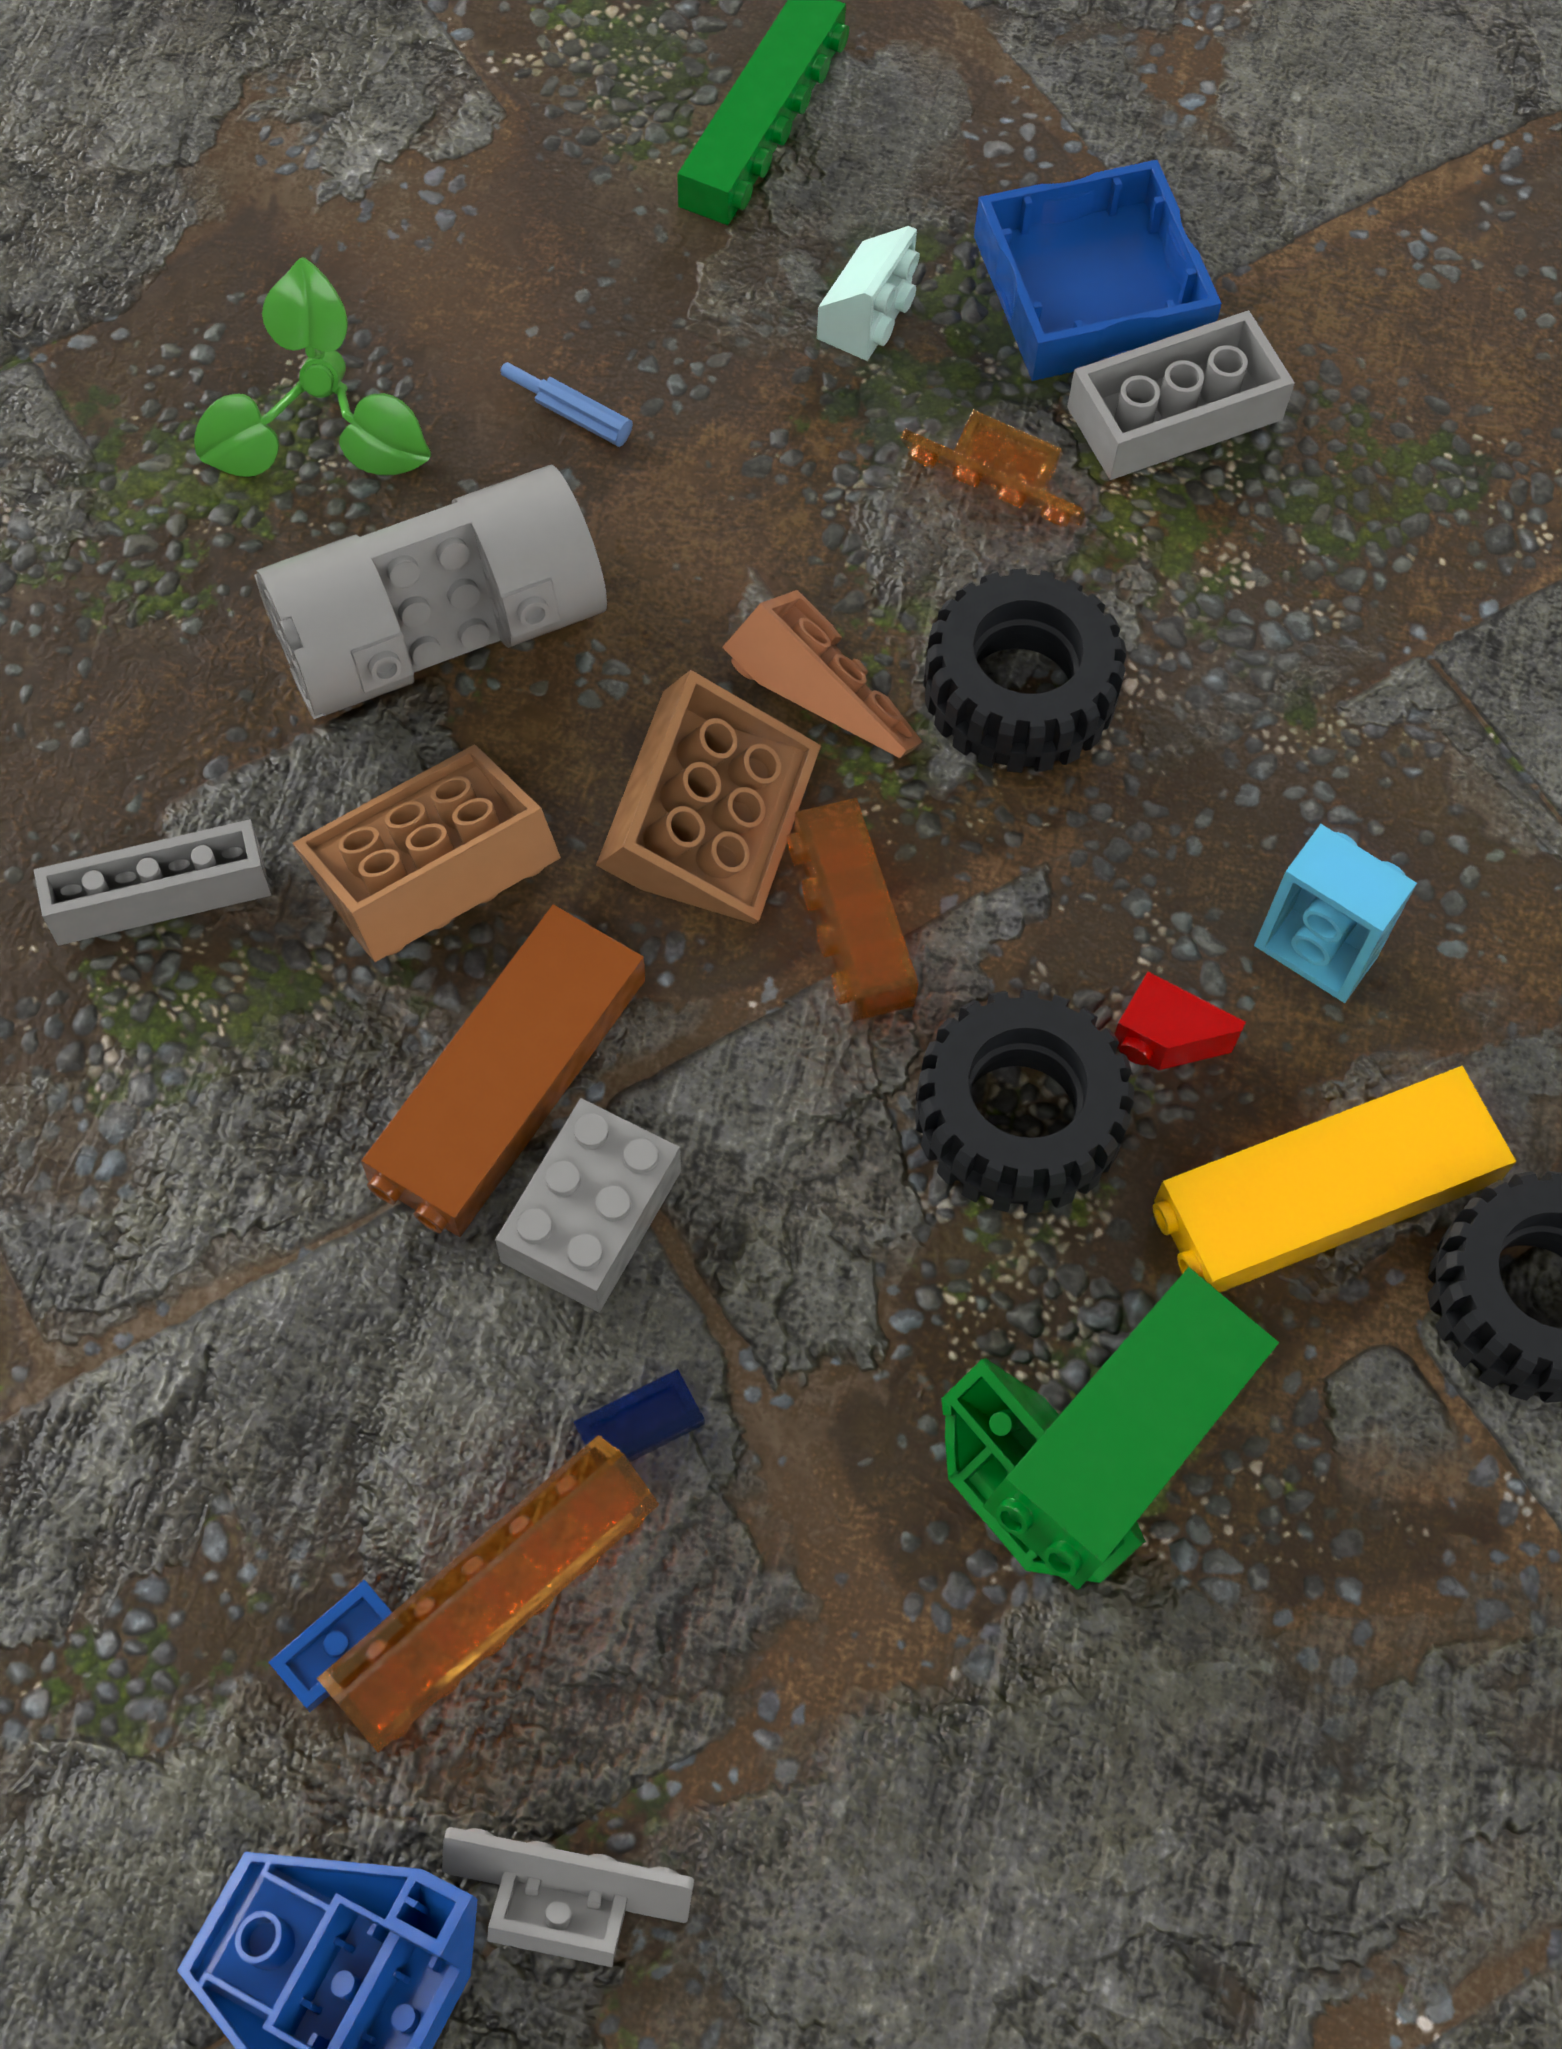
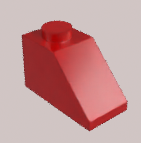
[1114,972,1246,1070]

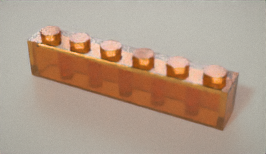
[317,1435,659,1753]

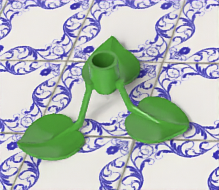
[194,257,431,477]

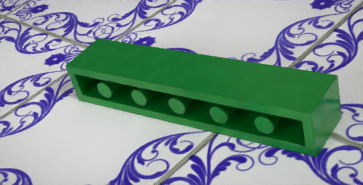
[677,0,849,226]

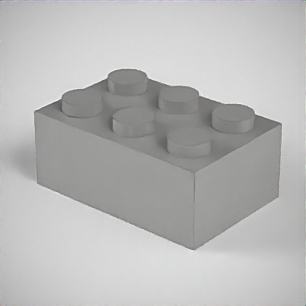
[495,1098,681,1313]

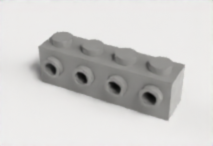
[34,819,271,946]

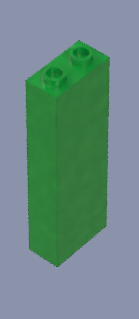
[982,1267,1279,1590]

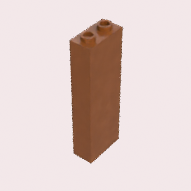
[361,904,645,1237]

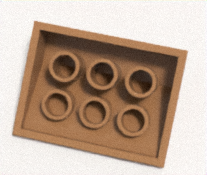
[596,670,821,924]
[293,744,561,962]

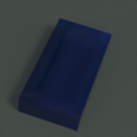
[574,1369,705,1478]

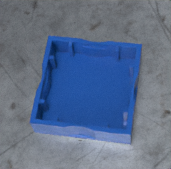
[974,160,1222,381]

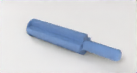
[500,362,633,447]

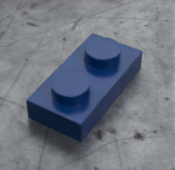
[268,1580,405,1712]

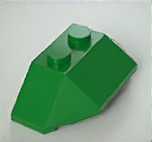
[941,1358,1146,1583]

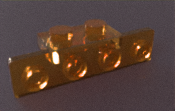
[900,410,1086,528]

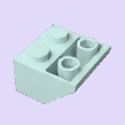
[817,226,920,361]

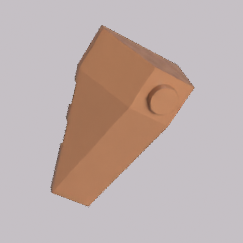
[723,590,923,758]

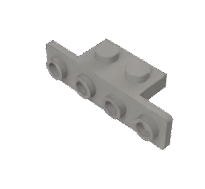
[442,1827,694,1967]

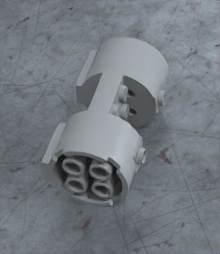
[254,465,607,719]

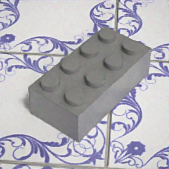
[1067,310,1295,480]

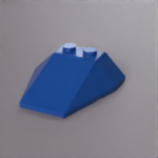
[177,1852,478,2049]

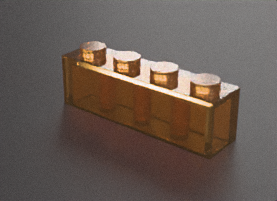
[787,798,919,1021]

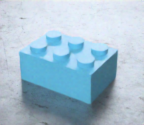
[1254,824,1417,1003]

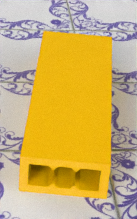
[1153,1065,1516,1293]

